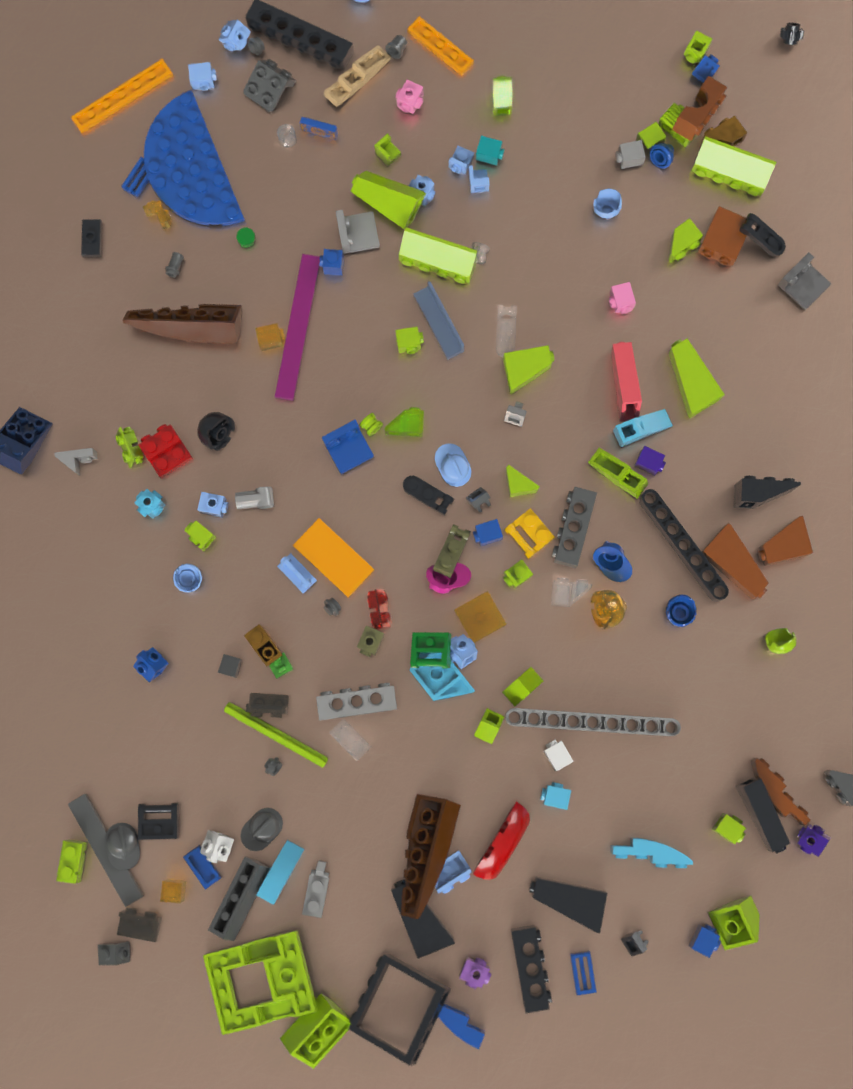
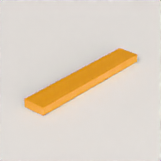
[71,58,173,133]

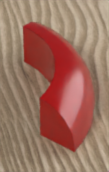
[473,801,530,880]

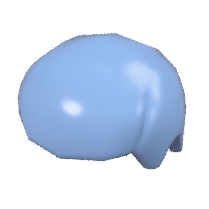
[593,188,622,219]
[173,563,203,593]

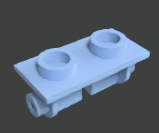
[277,553,317,594]

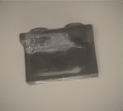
[117,908,162,942]

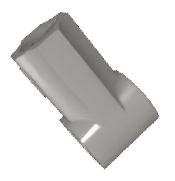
[235,487,274,510]

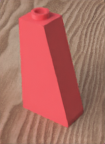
[611,342,642,422]

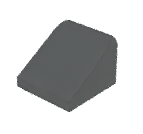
[218,654,242,678]

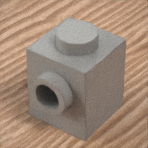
[616,140,645,169]

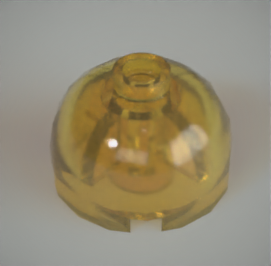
[591,590,627,629]

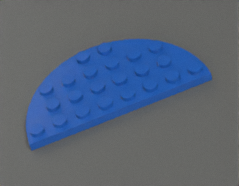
[144,90,245,226]

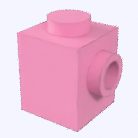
[609,282,636,314]

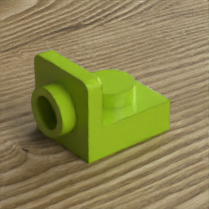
[503,559,533,589]

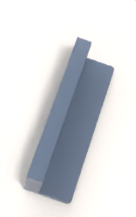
[413,281,464,360]

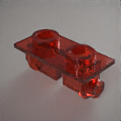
[367,589,391,629]

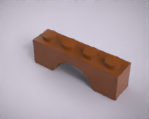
[672,76,727,141]

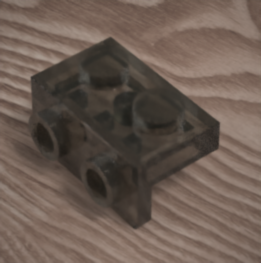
[246,693,289,718]

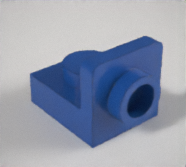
[692,54,720,83]

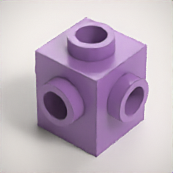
[459,956,491,989]

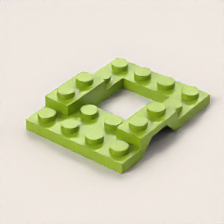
[203,930,318,1035]

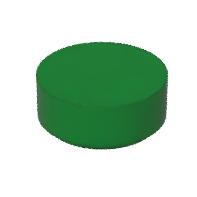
[236,227,256,247]

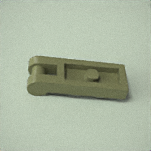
[433,524,471,578]

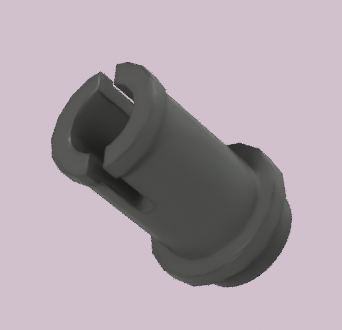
[165,252,184,278]

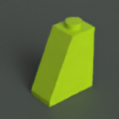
[503,345,554,394]

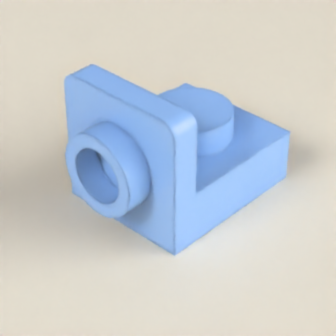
[449,146,474,174]

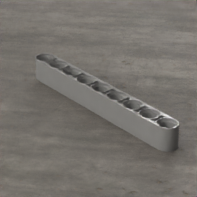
[505,708,681,736]

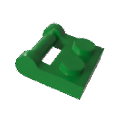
[410,632,451,669]

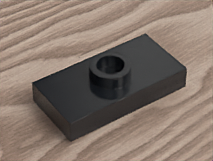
[81,219,102,257]

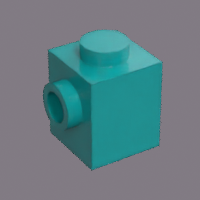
[476,136,505,166]

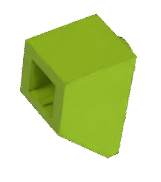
[669,218,703,263]

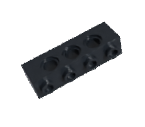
[511,925,552,1013]

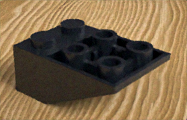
[734,476,801,509]

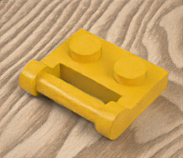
[504,508,555,559]

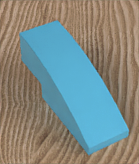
[256,840,305,905]

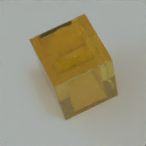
[255,323,285,351]
[160,879,186,903]

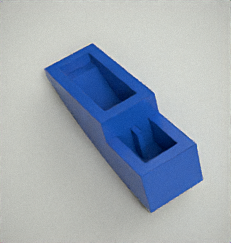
[438,1004,485,1050]

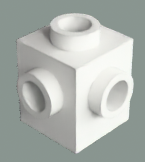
[200,830,234,863]

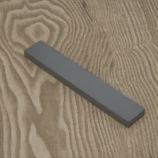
[68,794,144,907]

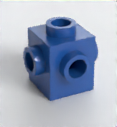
[133,647,169,682]

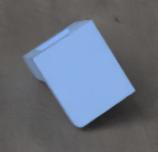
[468,165,489,193]

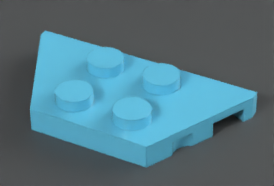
[410,653,475,701]

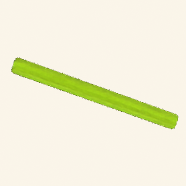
[224,702,328,767]

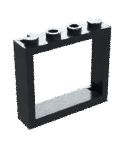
[348,954,451,1066]

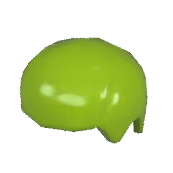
[765,628,796,654]

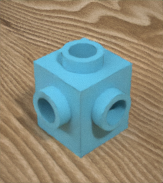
[135,489,166,519]

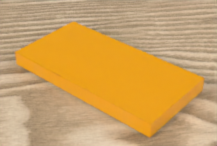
[293,518,375,598]

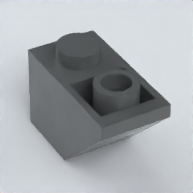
[824,770,853,806]

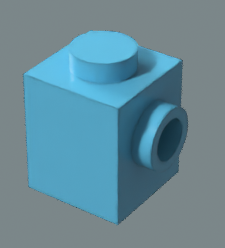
[540,782,571,810]

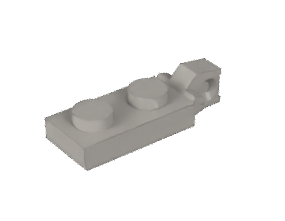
[302,860,329,918]

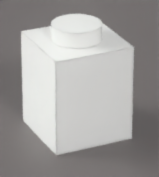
[543,739,574,771]

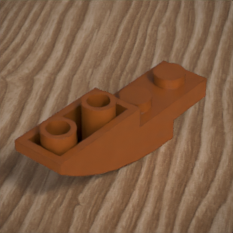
[751,758,811,826]

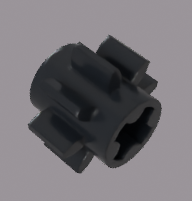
[780,22,804,45]

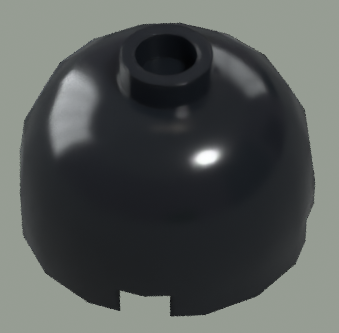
[197,412,235,451]

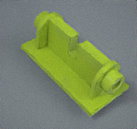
[115,427,144,468]

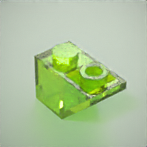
[492,76,512,116]

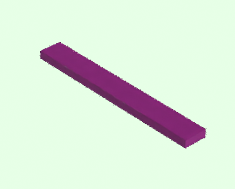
[275,254,320,401]

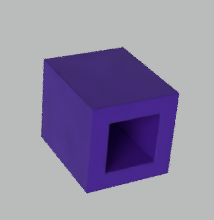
[634,446,666,476]

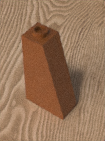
[702,523,769,600]

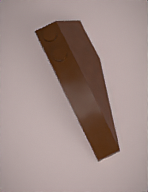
[123,304,242,344]
[401,794,461,919]

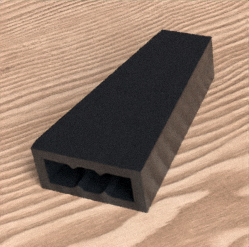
[735,778,790,853]
[529,876,607,933]
[391,879,455,959]

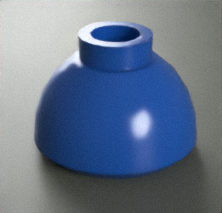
[649,143,674,169]

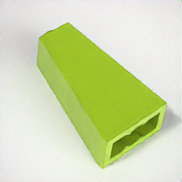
[350,171,426,229]
[669,338,725,418]

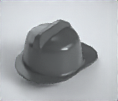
[240,808,283,851]
[105,823,140,870]

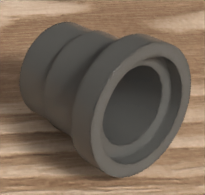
[385,35,407,59]

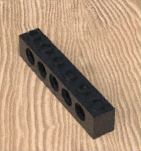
[245,0,354,70]

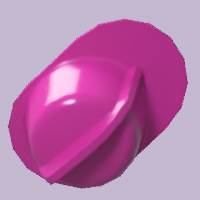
[426,563,471,594]

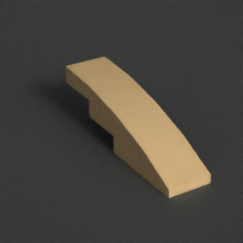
[324,45,391,107]

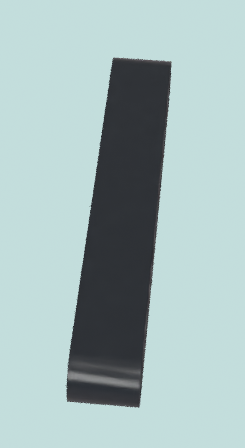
[639,489,729,602]

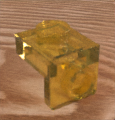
[143,201,171,230]

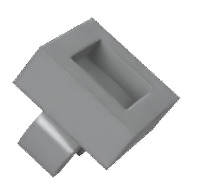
[504,401,527,427]

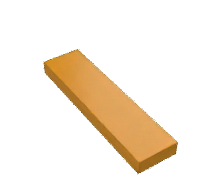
[407,16,474,76]

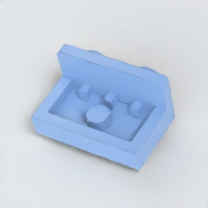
[435,850,472,894]

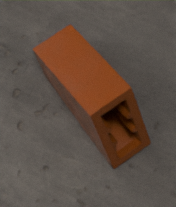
[758,516,813,566]

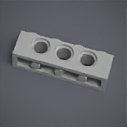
[316,683,397,721]

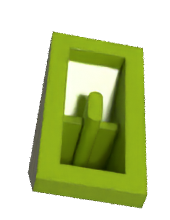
[505,465,540,497]
[502,667,544,707]

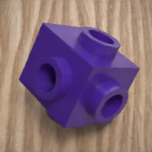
[797,824,831,857]

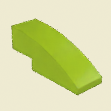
[588,447,648,499]

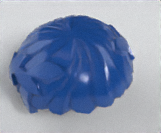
[666,594,697,627]

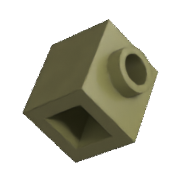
[357,626,385,657]

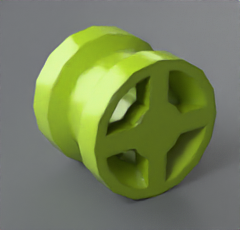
[359,413,383,437]

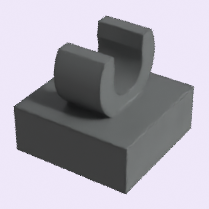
[466,487,491,512]

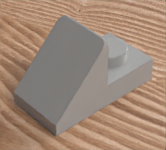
[55,448,98,476]

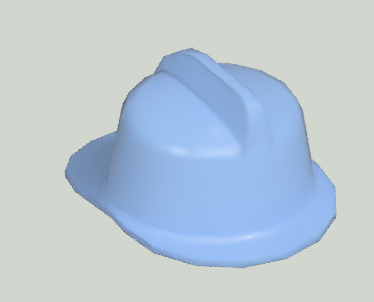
[435,443,471,487]

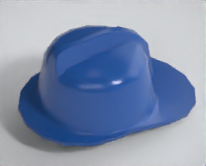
[593,541,632,582]

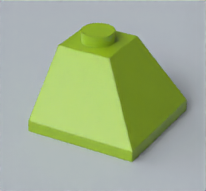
[708,896,760,950]

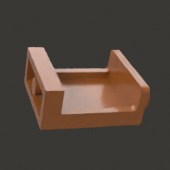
[699,206,747,266]

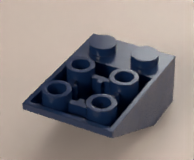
[0,407,52,475]

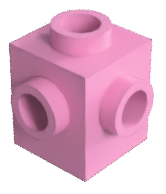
[395,80,423,114]

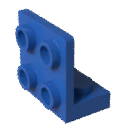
[322,420,374,474]

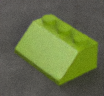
[280,993,351,1069]

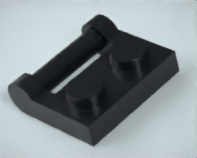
[138,803,179,840]

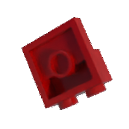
[138,424,193,478]

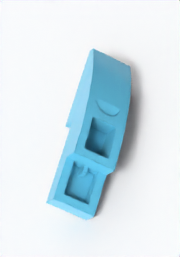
[611,838,693,868]

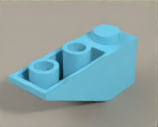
[613,409,673,448]

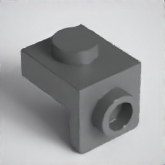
[98,942,130,965]

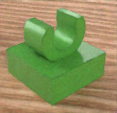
[269,652,293,679]

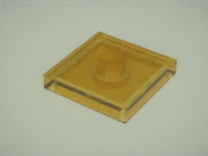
[454,591,507,643]

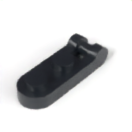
[739,213,786,256]
[403,476,455,516]

